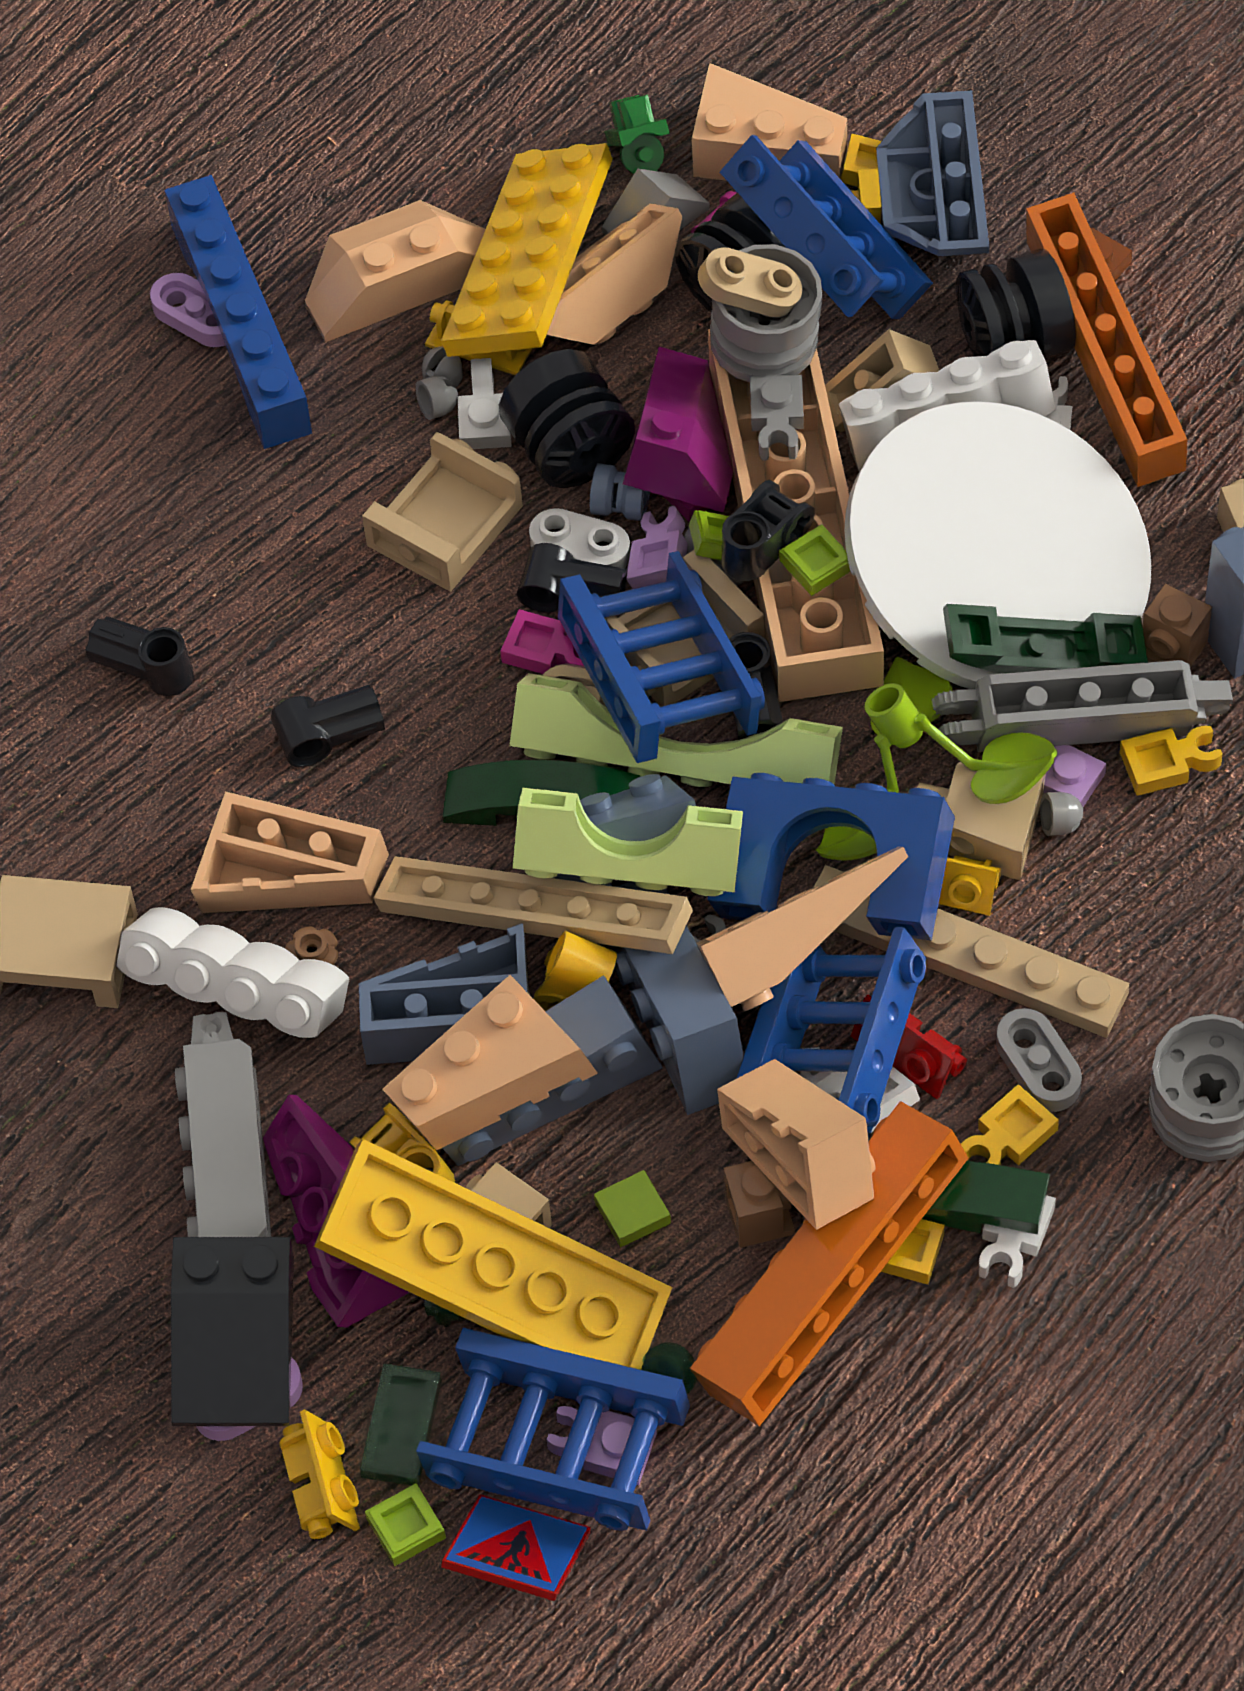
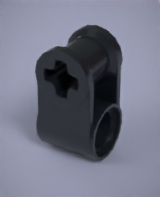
[722,480,815,581]

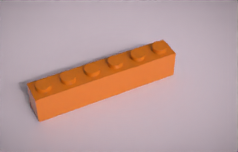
[1026,192,1188,487]
[690,1101,969,1427]

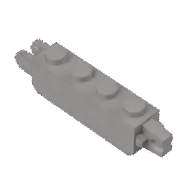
[932,660,1233,752]
[175,1012,271,1237]

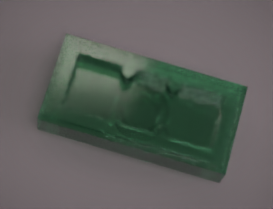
[360,1364,442,1487]

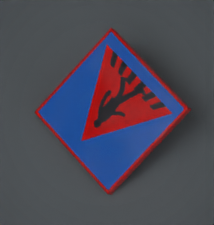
[441,1494,591,1601]

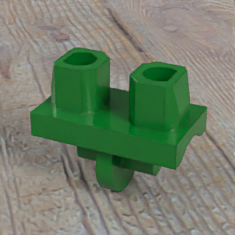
[604,95,670,174]

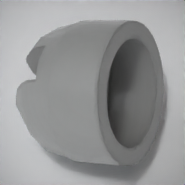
[422,346,463,388]
[416,376,458,420]
[1040,792,1083,836]

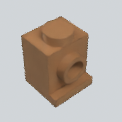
[1143,584,1212,667]
[724,1161,795,1248]

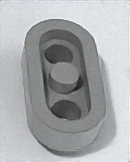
[996,1008,1082,1112]

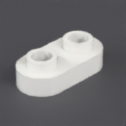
[529,508,630,569]

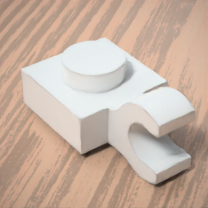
[458,358,512,449]

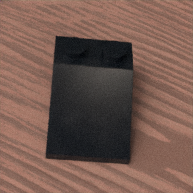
[171,1237,294,1426]

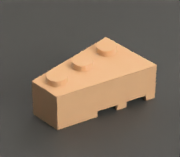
[692,63,847,181]
[191,791,389,913]
[382,975,598,1151]
[717,1059,876,1230]

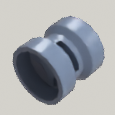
[590,463,650,521]

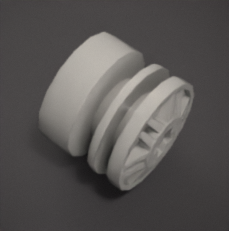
[710,244,822,382]
[1148,1014,1244,1162]

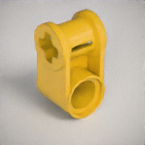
[533,930,617,1011]
[349,1103,455,1183]

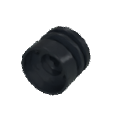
[675,193,786,313]
[956,249,1076,360]
[498,349,635,489]

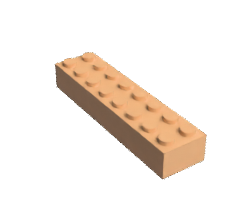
[708,329,884,702]

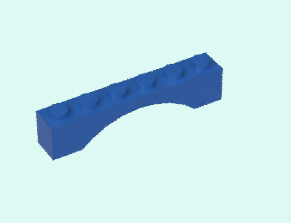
[164,175,312,449]

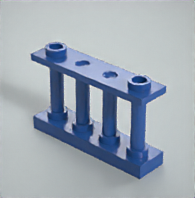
[720,135,933,319]
[558,551,765,763]
[736,927,927,1141]
[416,1328,690,1531]

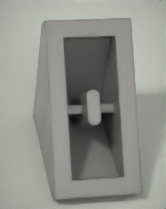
[602,169,710,235]

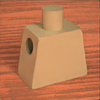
[917,762,1045,880]

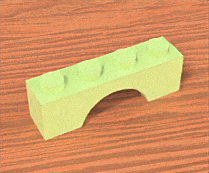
[513,788,743,896]

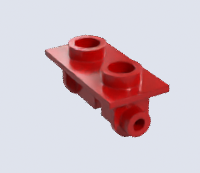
[850,994,967,1099]

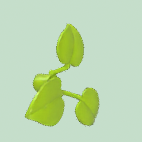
[816,657,1057,860]

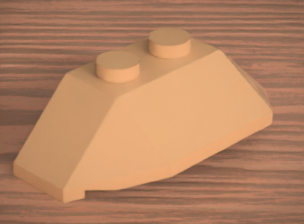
[305,200,485,343]
[547,203,682,345]

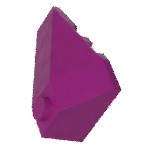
[623,346,733,513]
[263,1094,410,1328]

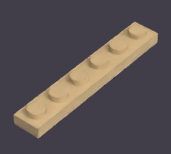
[373,856,693,954]
[814,865,1130,1038]

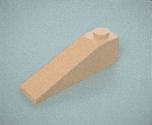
[696,847,908,1011]

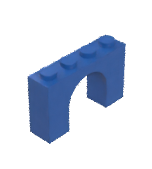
[707,773,955,941]

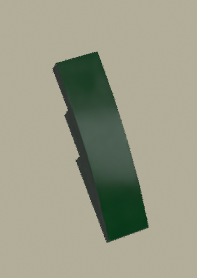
[922,1161,1050,1235]

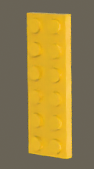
[441,143,613,357]
[314,1139,673,1370]

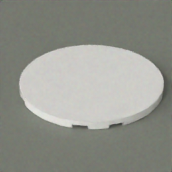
[844,401,1151,689]

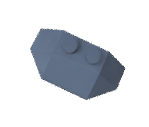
[876,90,989,256]

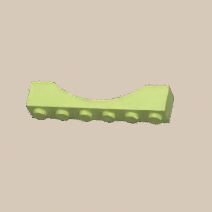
[509,673,843,787]

